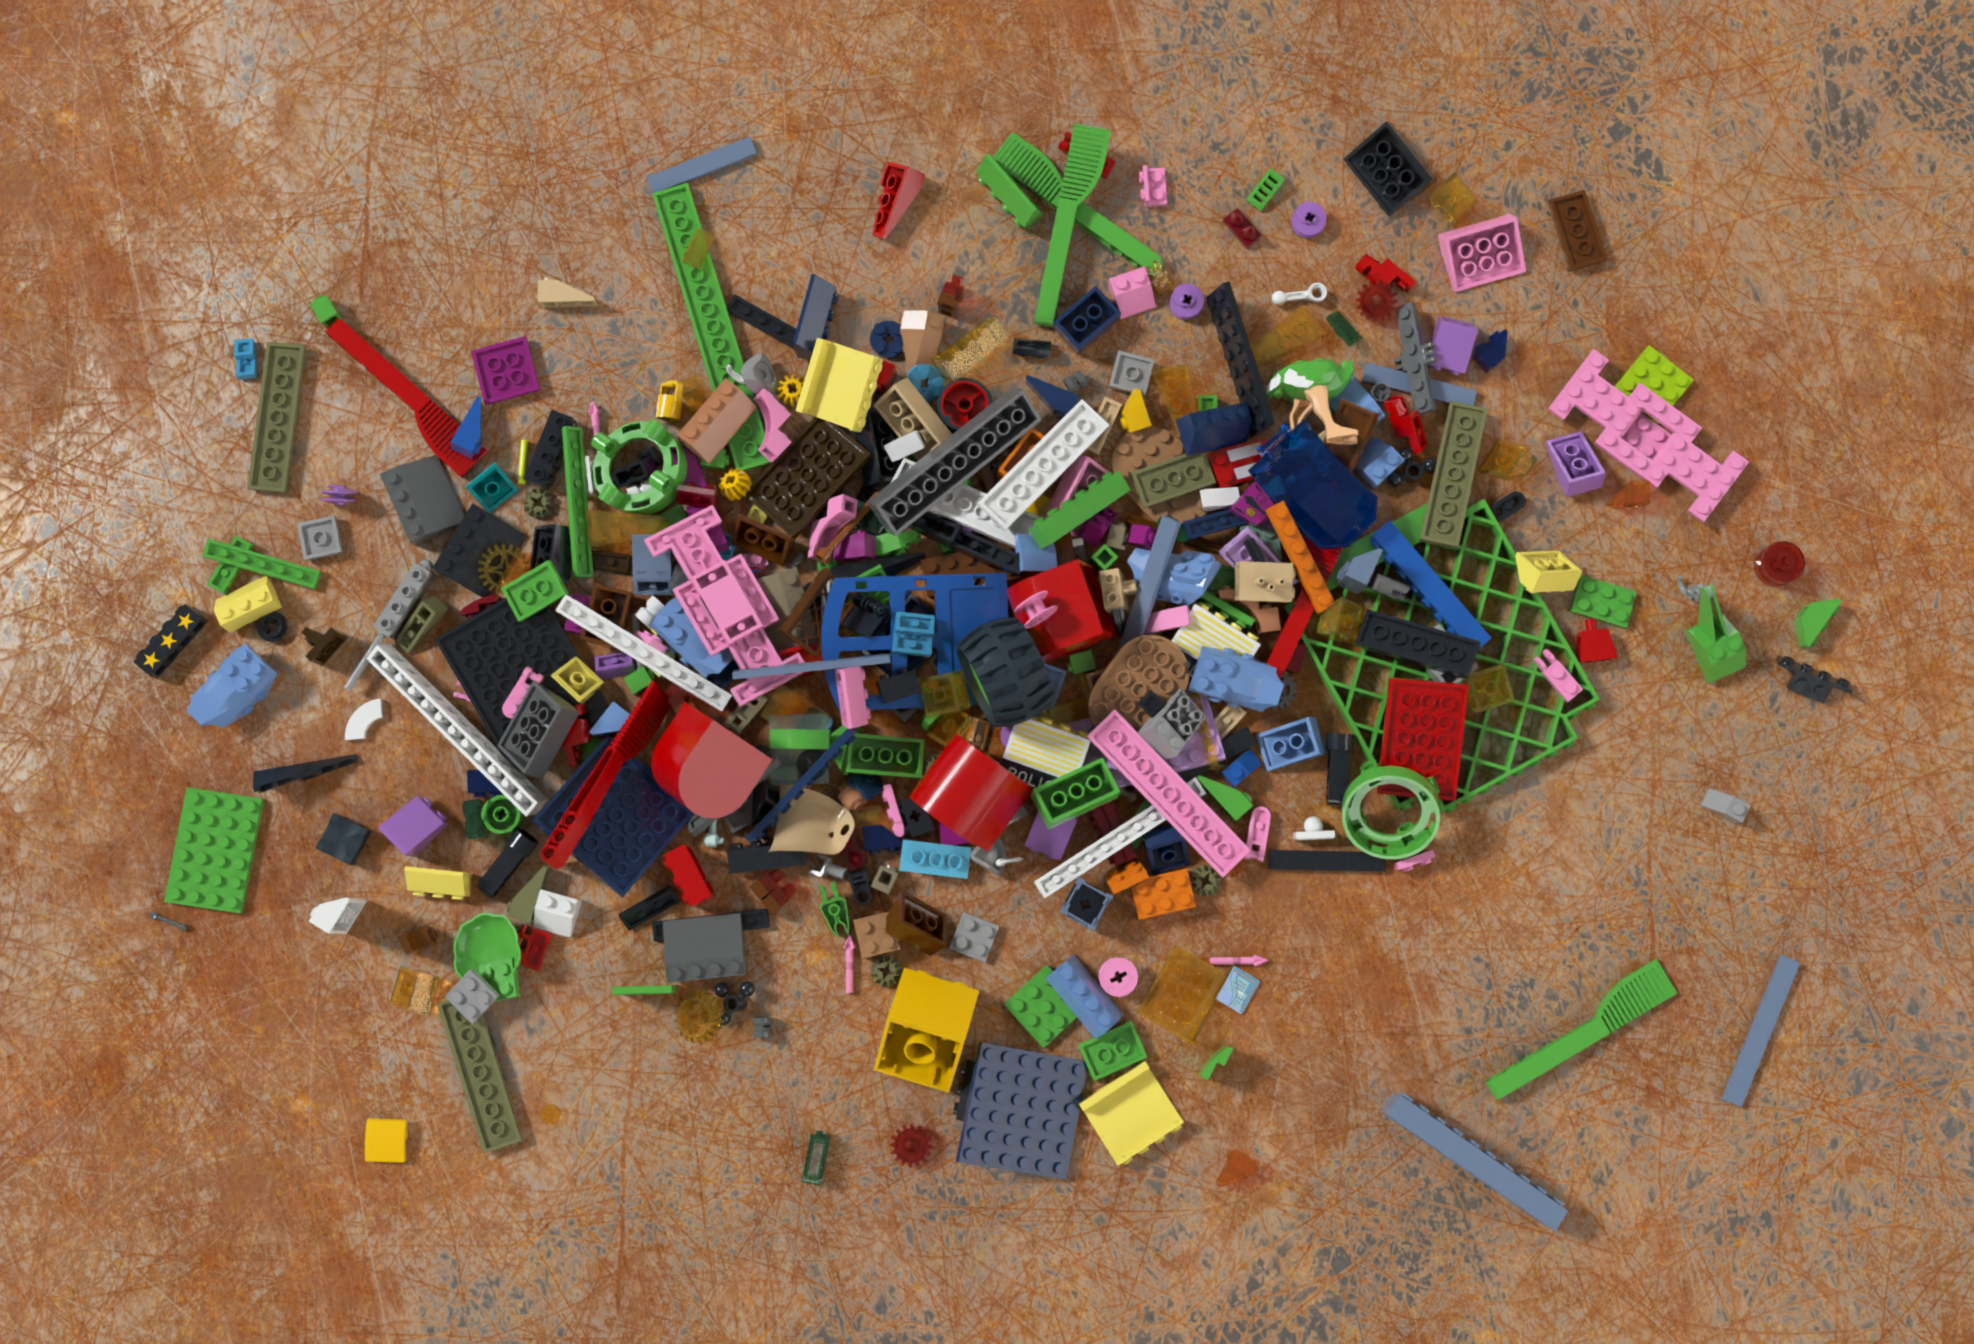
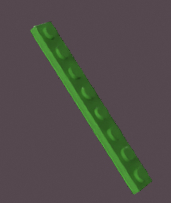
[562,426,593,579]

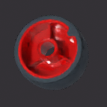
[937,378,993,434]

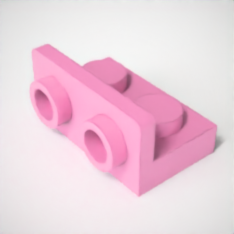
[1139,165,1167,207]

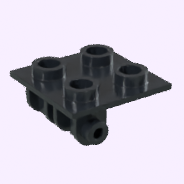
[840,593,891,639]

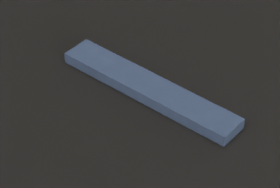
[646,137,757,193]
[1361,363,1477,406]

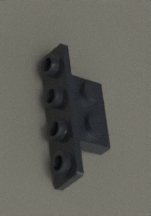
[1776,656,1853,703]

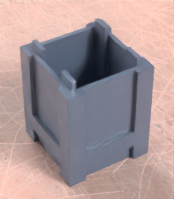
[1059,877,1113,931]

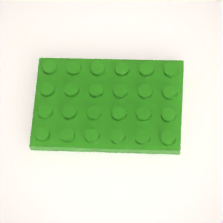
[164,787,264,914]

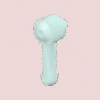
[704,820,724,848]

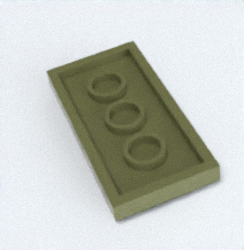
[1131,453,1216,509]

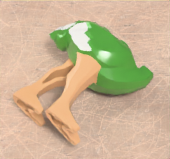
[1266,358,1358,456]

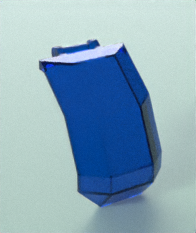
[1248,419,1378,550]

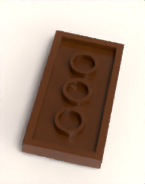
[1547,190,1608,271]

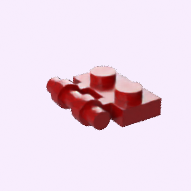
[517,924,553,971]

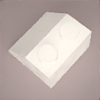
[533,889,582,938]

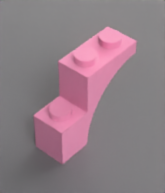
[753,388,791,463]
[808,494,858,563]

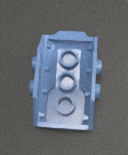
[1127,548,1222,606]
[651,597,734,678]
[187,642,278,729]
[1188,646,1284,712]

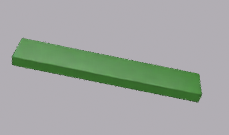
[202,539,322,590]

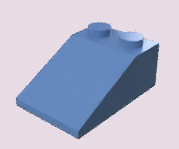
[1328,376,1385,425]
[1256,717,1327,771]

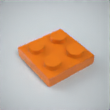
[1103,859,1149,894]

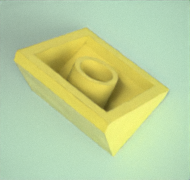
[551,656,604,704]

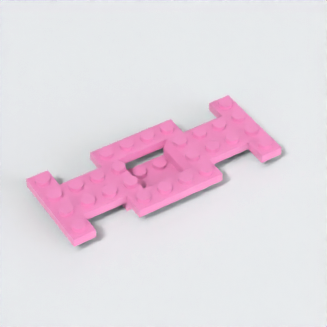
[1547,349,1749,523]
[644,505,805,707]

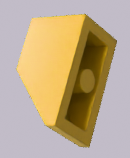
[1120,388,1151,433]

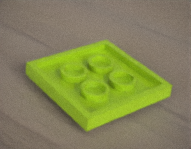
[1614,345,1694,424]

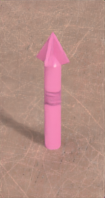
[588,401,601,452]
[844,935,856,993]
[1210,954,1268,967]

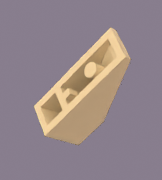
[538,277,598,308]

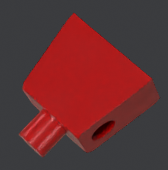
[1576,618,1617,664]

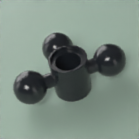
[1387,448,1437,487]
[714,981,755,1026]

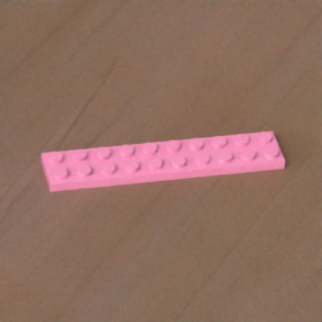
[1086,709,1251,877]

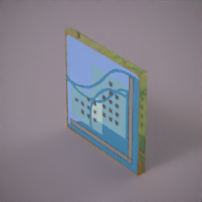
[1213,964,1261,1015]

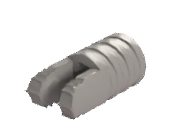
[1371,573,1410,601]

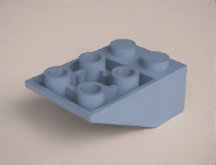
[632,534,674,595]

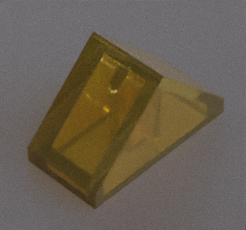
[681,375,706,417]

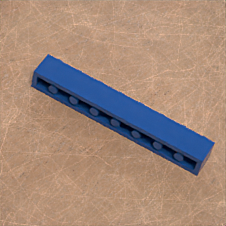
[1369,521,1491,648]

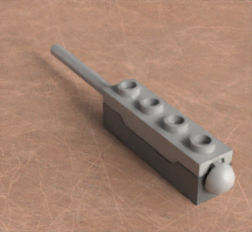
[344,560,436,691]

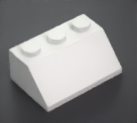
[309,897,367,934]

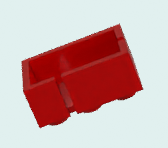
[663,844,717,907]

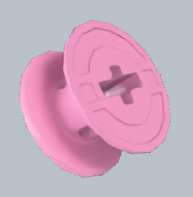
[1014,590,1058,629]
[1098,957,1138,997]

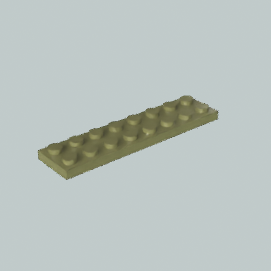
[247,342,306,493]
[1419,401,1488,549]
[437,1000,523,1154]

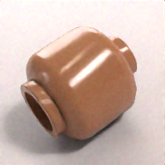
[838,782,866,811]

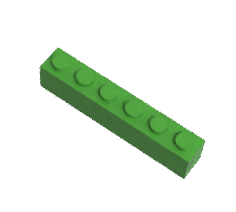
[1028,471,1131,549]

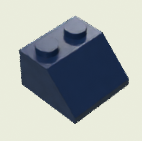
[1142,824,1190,876]

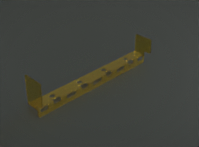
[1188,688,1226,771]

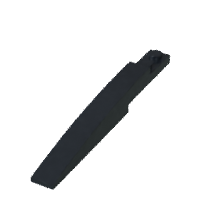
[855,485,1024,577]

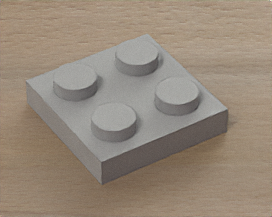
[1109,350,1155,397]
[297,515,343,561]
[949,912,999,962]
[445,968,500,1024]

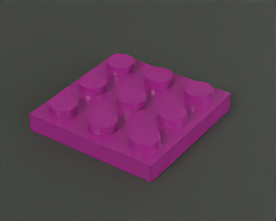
[471,336,541,406]

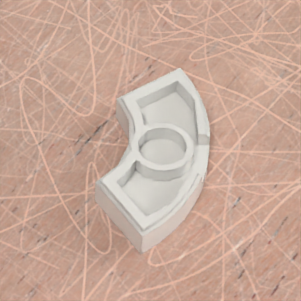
[345,698,384,741]

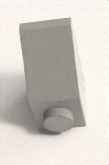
[1700,788,1751,824]

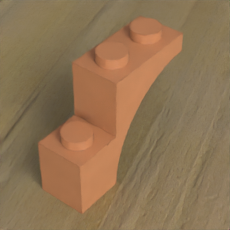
[1214,586,1281,634]

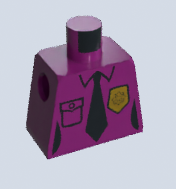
[1228,481,1274,528]

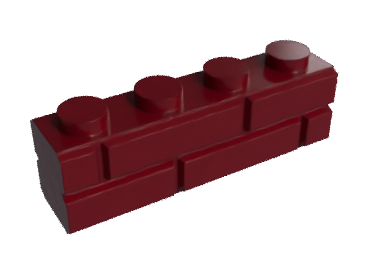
[1089,801,1137,867]

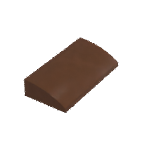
[1312,399,1380,484]

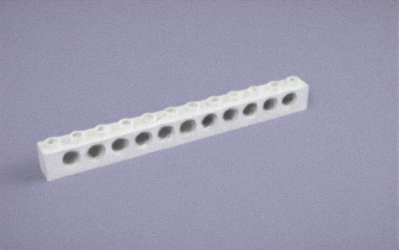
[367,643,549,817]

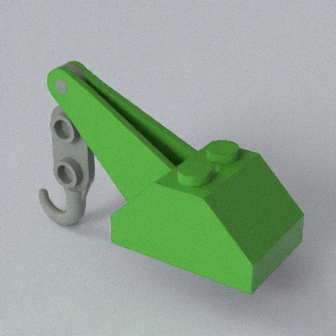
[1677,576,1746,683]

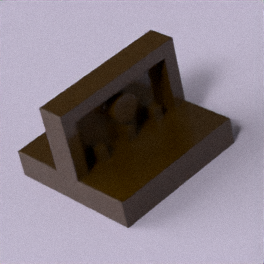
[301,627,348,666]

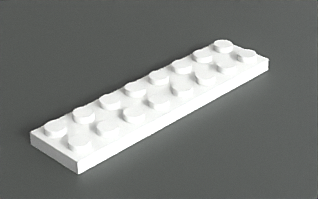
[977,400,1109,531]
[891,458,1040,549]

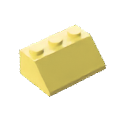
[1515,551,1583,593]
[214,575,282,633]
[404,866,473,900]

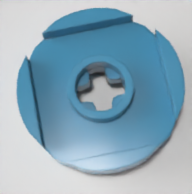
[905,364,944,402]

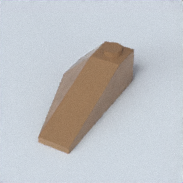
[900,310,945,388]

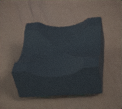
[315,813,371,866]

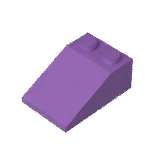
[1545,431,1605,497]

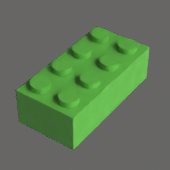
[841,733,925,779]
[1031,757,1120,830]

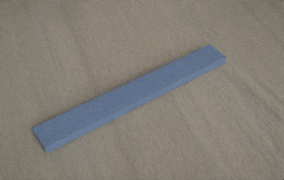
[1117,515,1181,652]
[732,654,891,679]
[1721,955,1800,1108]

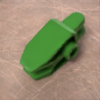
[875,530,922,558]
[819,881,849,938]

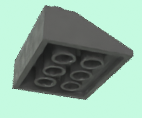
[380,455,465,546]
[497,680,579,779]
[663,912,747,983]

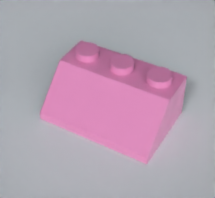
[835,666,871,729]

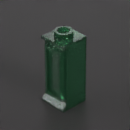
[801,1130,831,1186]

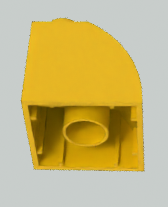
[874,968,980,1093]

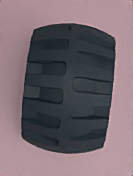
[956,617,1054,727]

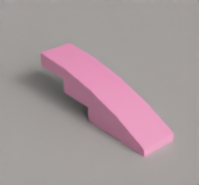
[1126,605,1191,635]

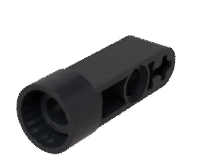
[1326,733,1354,806]
[476,828,539,899]

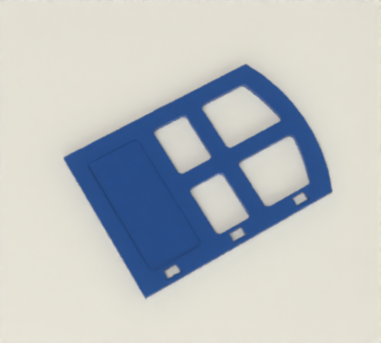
[821,573,1008,711]

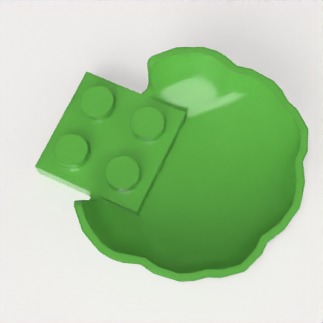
[454,913,522,1002]

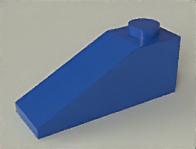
[451,396,482,459]

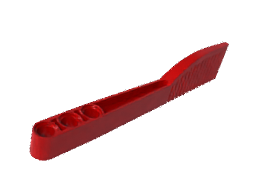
[325,318,489,478]
[1264,509,1354,710]
[540,681,673,870]

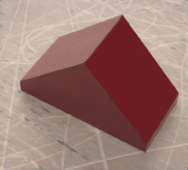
[1285,643,1306,675]

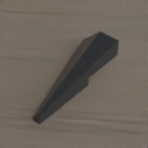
[830,551,926,582]
[253,754,358,793]

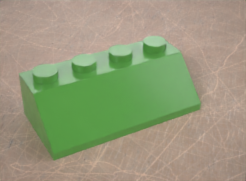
[976,153,1044,230]

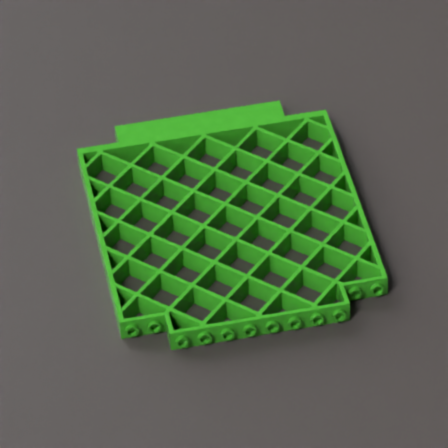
[1282,499,1600,813]

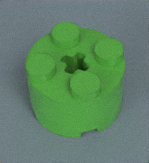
[481,795,525,835]

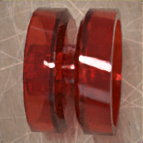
[1754,541,1805,587]

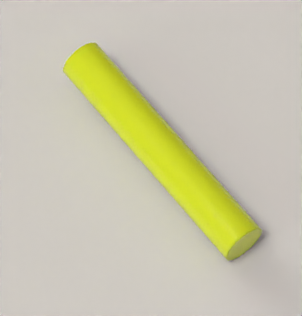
[518,440,529,485]

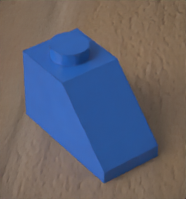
[1220,749,1262,788]

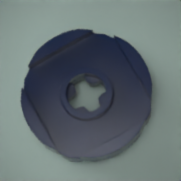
[870,321,903,359]

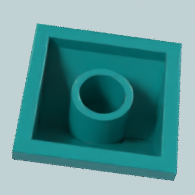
[465,463,518,513]

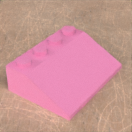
[1438,214,1526,292]

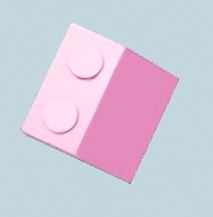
[1108,266,1156,320]

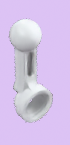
[1272,283,1327,306]

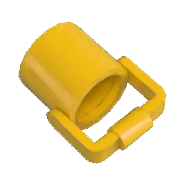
[656,380,683,422]

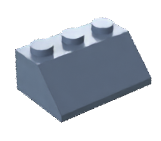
[1336,548,1383,595]

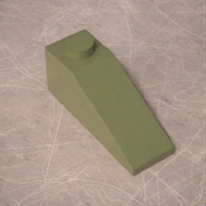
[395,596,448,654]
[507,866,551,923]

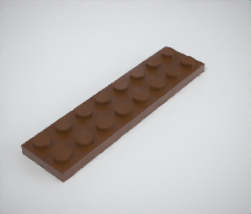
[921,531,1076,598]

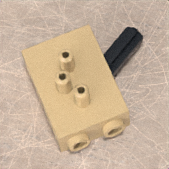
[1234,537,1296,603]
[1099,568,1138,637]

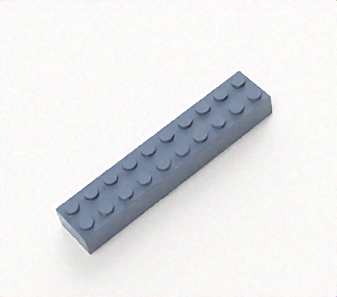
[1380,1092,1568,1231]

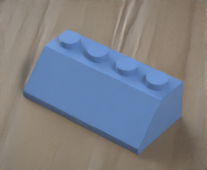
[1045,954,1123,1039]

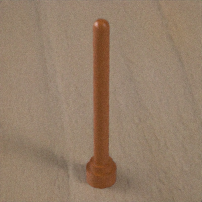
[815,492,879,565]

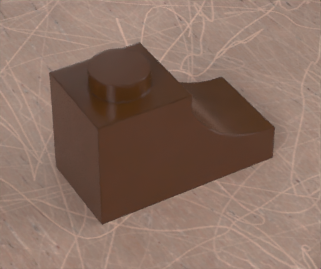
[398,926,437,955]

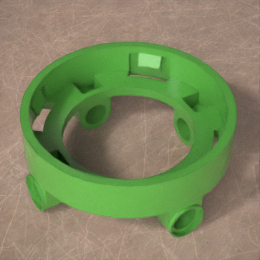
[591,418,687,516]
[1342,759,1440,859]

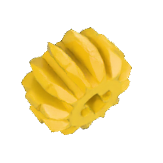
[777,374,804,407]
[718,468,752,501]

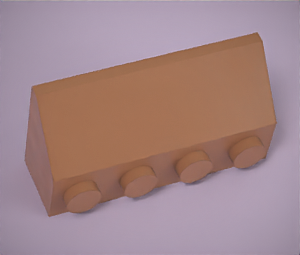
[677,378,757,464]

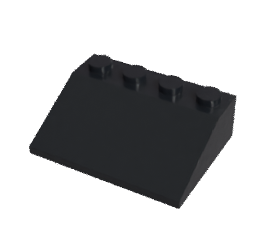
[1343,121,1437,217]
[433,503,526,597]

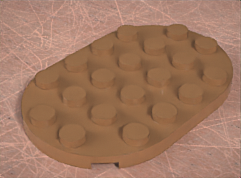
[1112,426,1214,524]
[1088,635,1189,734]

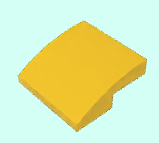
[365,1118,408,1163]

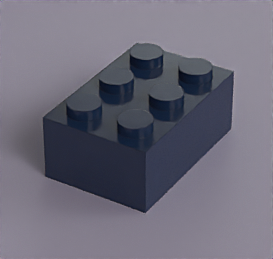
[1053,286,1121,355]

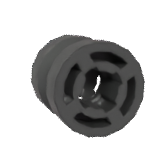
[1063,370,1089,394]
[1369,383,1390,406]
[752,1017,772,1038]

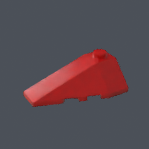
[872,161,925,239]

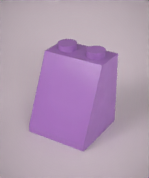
[1429,315,1478,375]
[378,796,448,857]
[1025,812,1078,860]

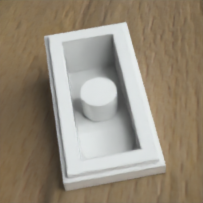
[884,430,926,462]
[1200,487,1240,512]

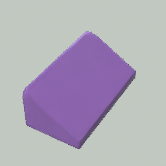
[595,652,636,680]

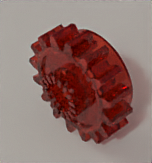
[1356,279,1398,322]
[889,1123,933,1168]

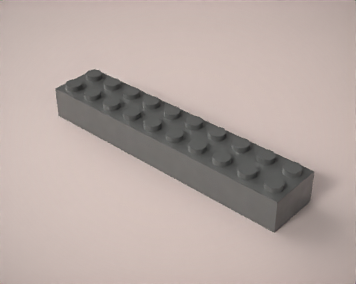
[867,386,1042,536]

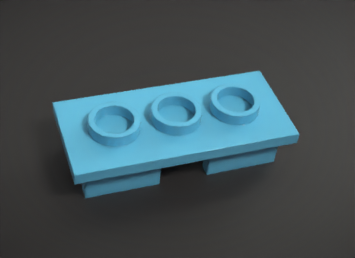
[899,840,971,879]

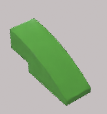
[769,729,830,749]

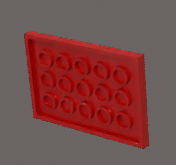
[1377,677,1469,801]

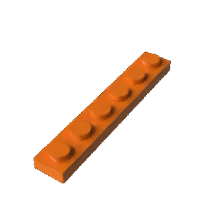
[1265,501,1336,613]

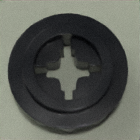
[257,612,289,642]
[797,749,826,779]

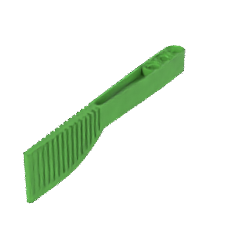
[1034,123,1111,328]
[993,132,1164,277]
[1485,959,1677,1100]

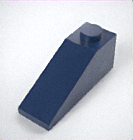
[1026,375,1080,420]

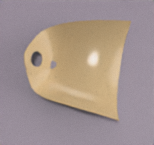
[768,782,855,855]

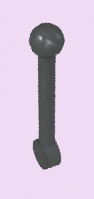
[149,912,187,931]

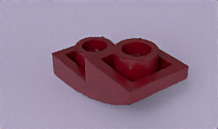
[460,594,501,619]

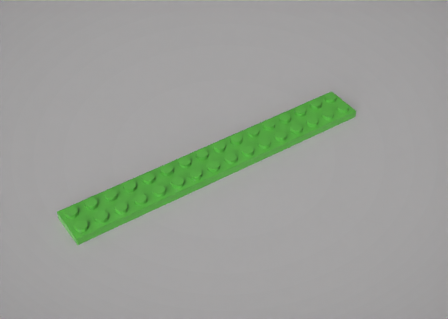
[652,183,771,472]

